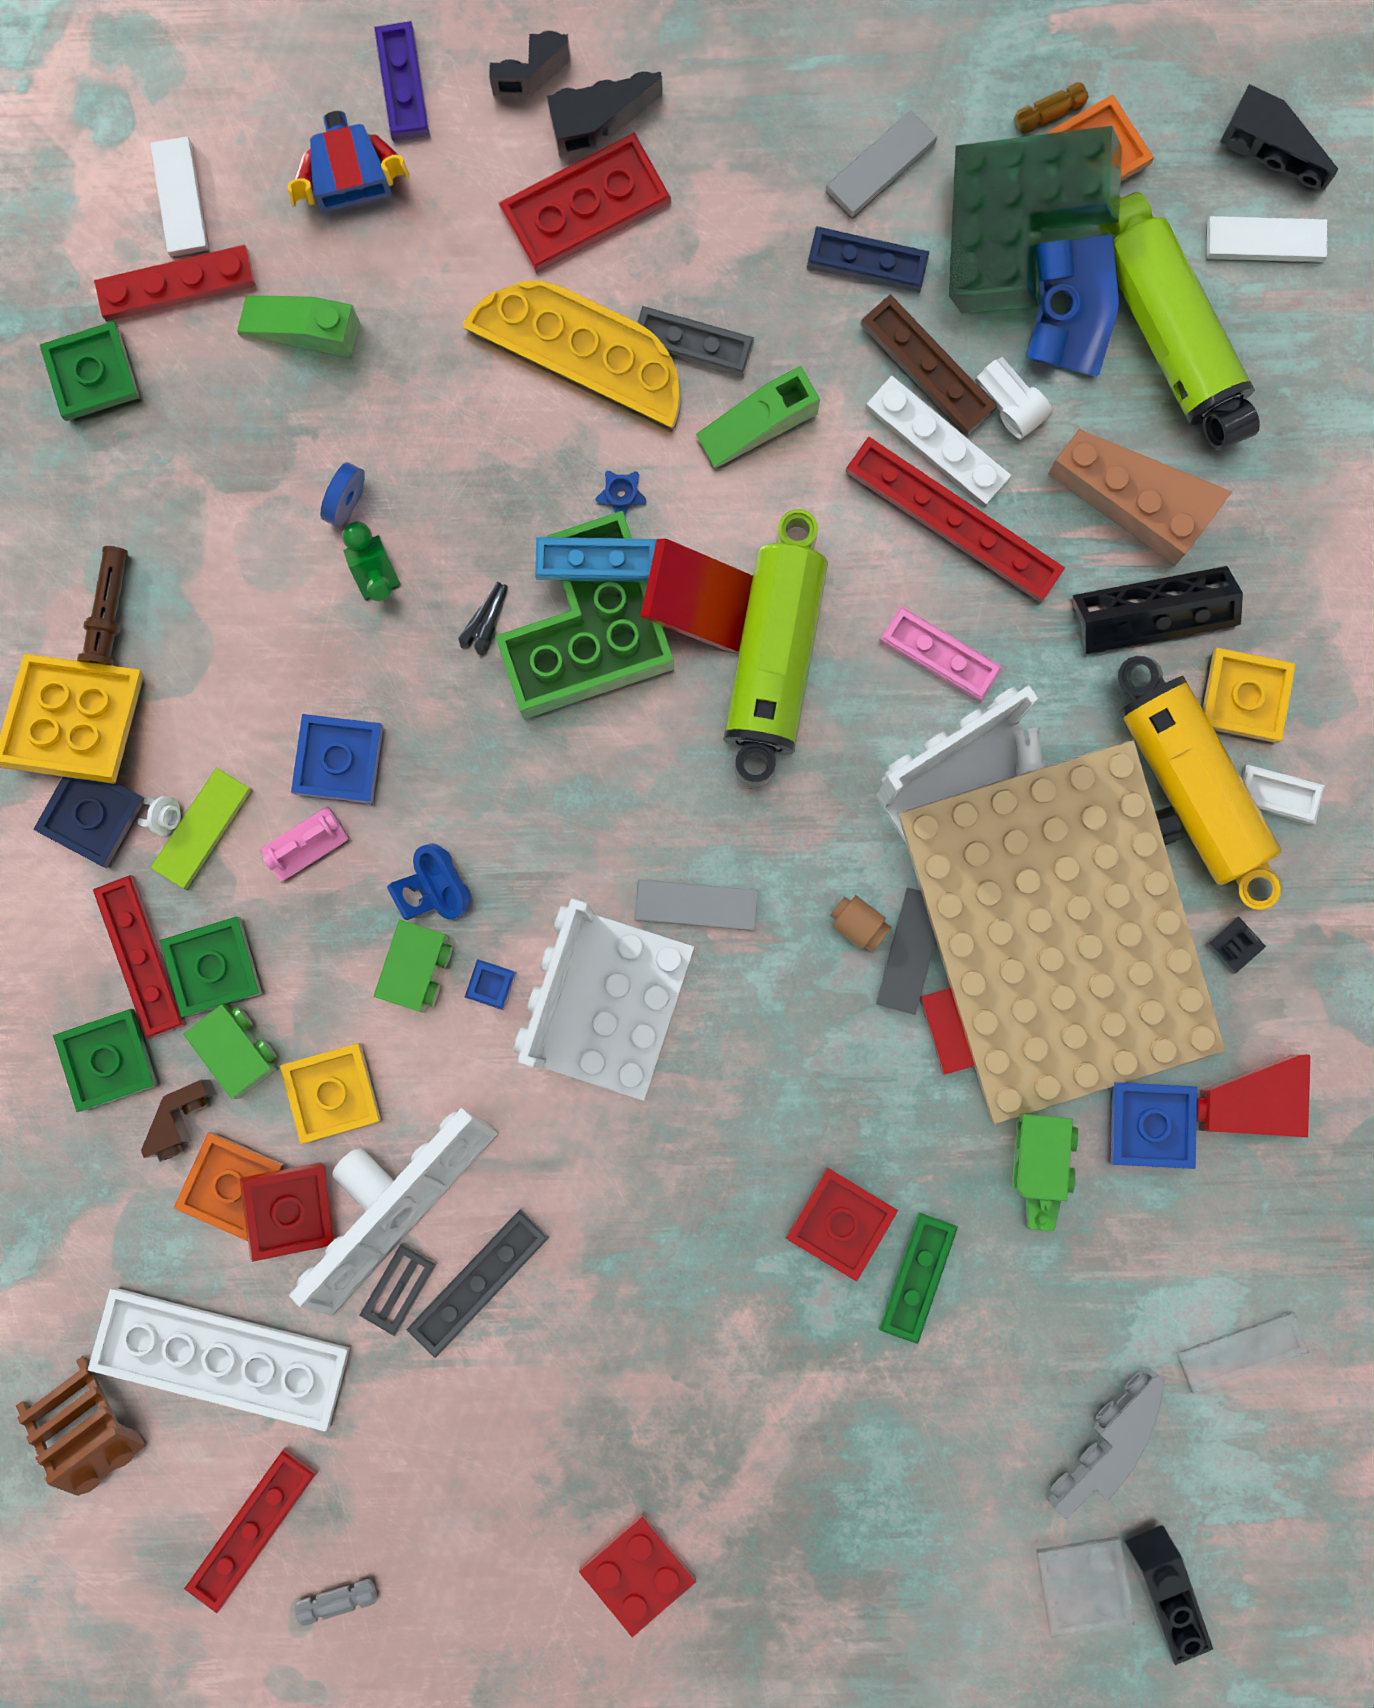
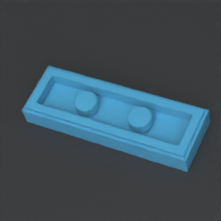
[535,537,657,582]

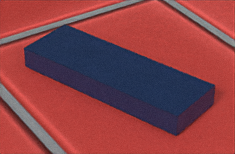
[807,226,930,293]

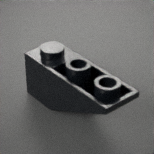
[547,71,663,157]
[1220,84,1338,191]
[1125,1525,1213,1665]

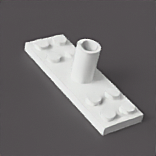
[289,1107,499,1315]

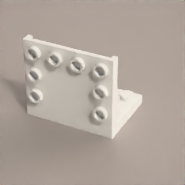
[875,685,1045,845]
[513,898,694,1101]

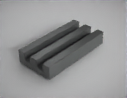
[359,1243,437,1336]

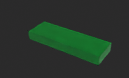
[878,1212,958,1344]

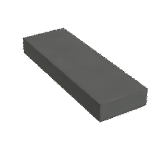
[637,306,754,378]
[876,887,936,1015]

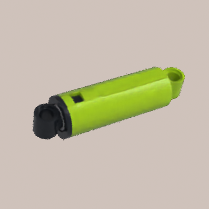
[1097,192,1260,450]
[723,509,828,788]

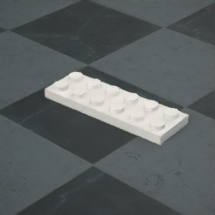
[88,1287,350,1432]

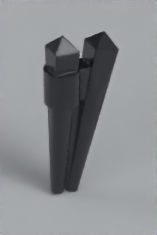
[458,582,508,655]

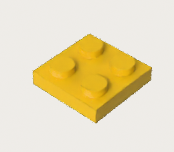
[1202,648,1296,743]
[280,1043,381,1144]

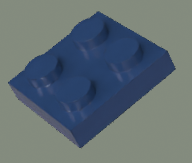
[33,777,144,868]

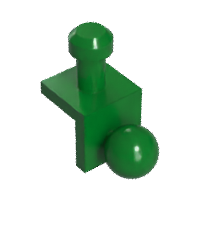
[342,521,400,602]

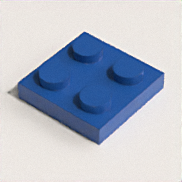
[291,714,383,804]
[1110,1082,1197,1169]

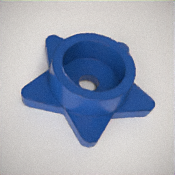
[596,471,647,516]

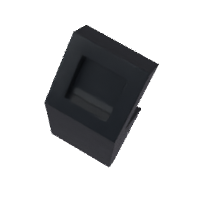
[489,31,571,96]

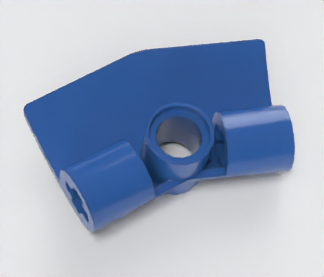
[1025,234,1119,376]

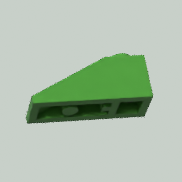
[237,295,360,358]

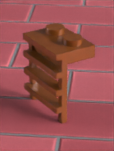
[16,1356,146,1496]

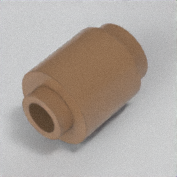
[830,895,892,953]

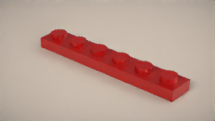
[845,436,1065,603]

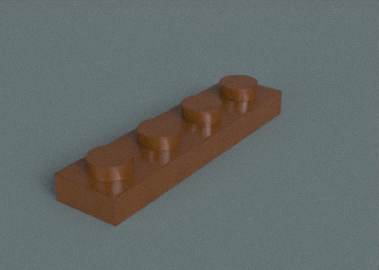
[861,294,997,436]

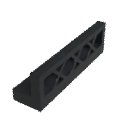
[1073,566,1243,654]

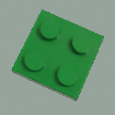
[39,321,140,421]
[160,916,262,1018]
[53,1009,158,1112]

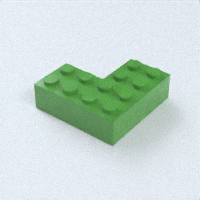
[495,510,675,720]

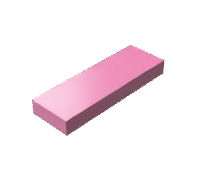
[879,606,1003,703]

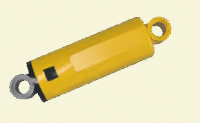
[1118,656,1283,910]

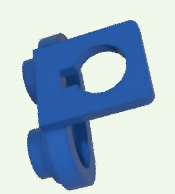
[387,843,471,920]

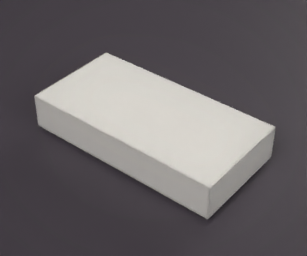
[1241,764,1325,825]

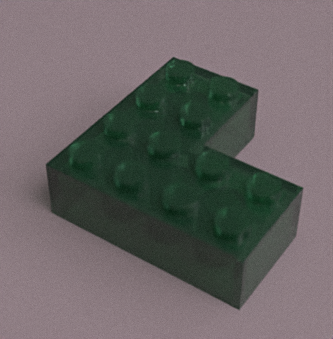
[949,126,1122,313]

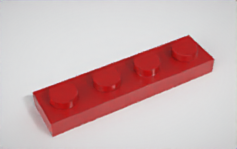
[94,245,257,322]

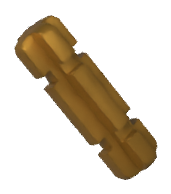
[1014,82,1089,133]

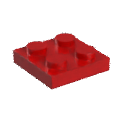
[240,1163,333,1262]
[785,1167,898,1282]
[579,1514,696,1638]

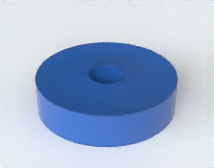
[320,462,365,527]

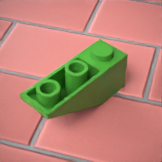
[696,365,820,469]

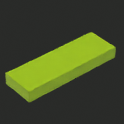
[150,767,252,890]

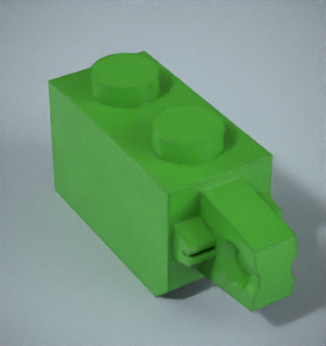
[1012,1114,1078,1231]

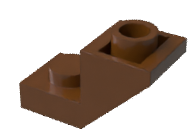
[141,1080,217,1162]

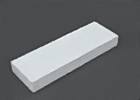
[150,136,209,257]
[1207,216,1327,262]

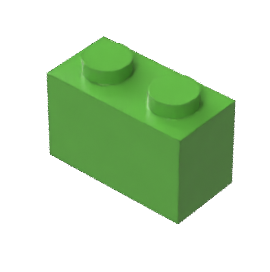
[373,919,453,1013]
[183,1004,279,1099]

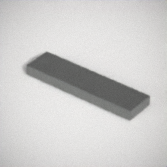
[406,1209,550,1358]

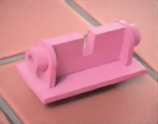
[260,806,349,883]

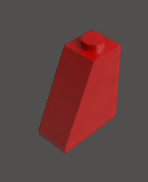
[1197,1054,1311,1138]

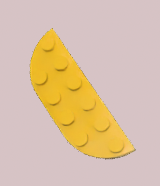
[462,280,681,429]

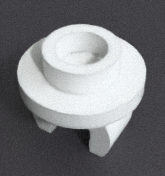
[137,796,181,836]

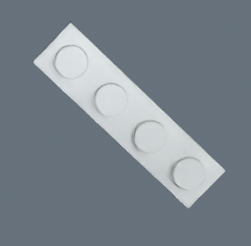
[865,376,1012,508]

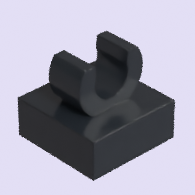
[1206,916,1266,974]

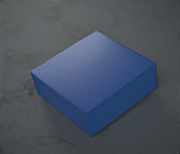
[465,959,517,1010]

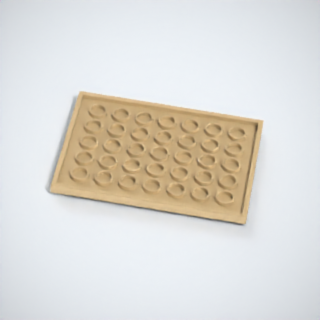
[897,740,1226,1124]

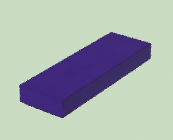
[374,21,430,141]

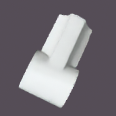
[975,357,1053,440]

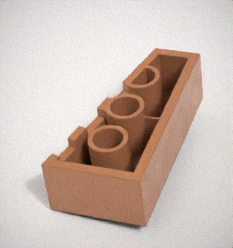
[1048,429,1232,566]

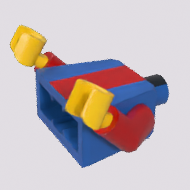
[287,111,410,212]

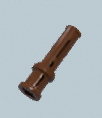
[77,546,128,666]

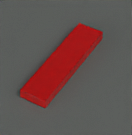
[92,875,187,1039]
[184,1448,318,1614]

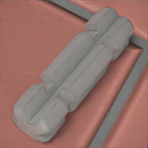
[295,1579,377,1626]

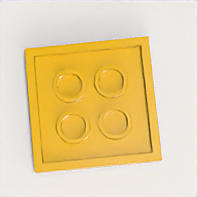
[0,654,144,784]

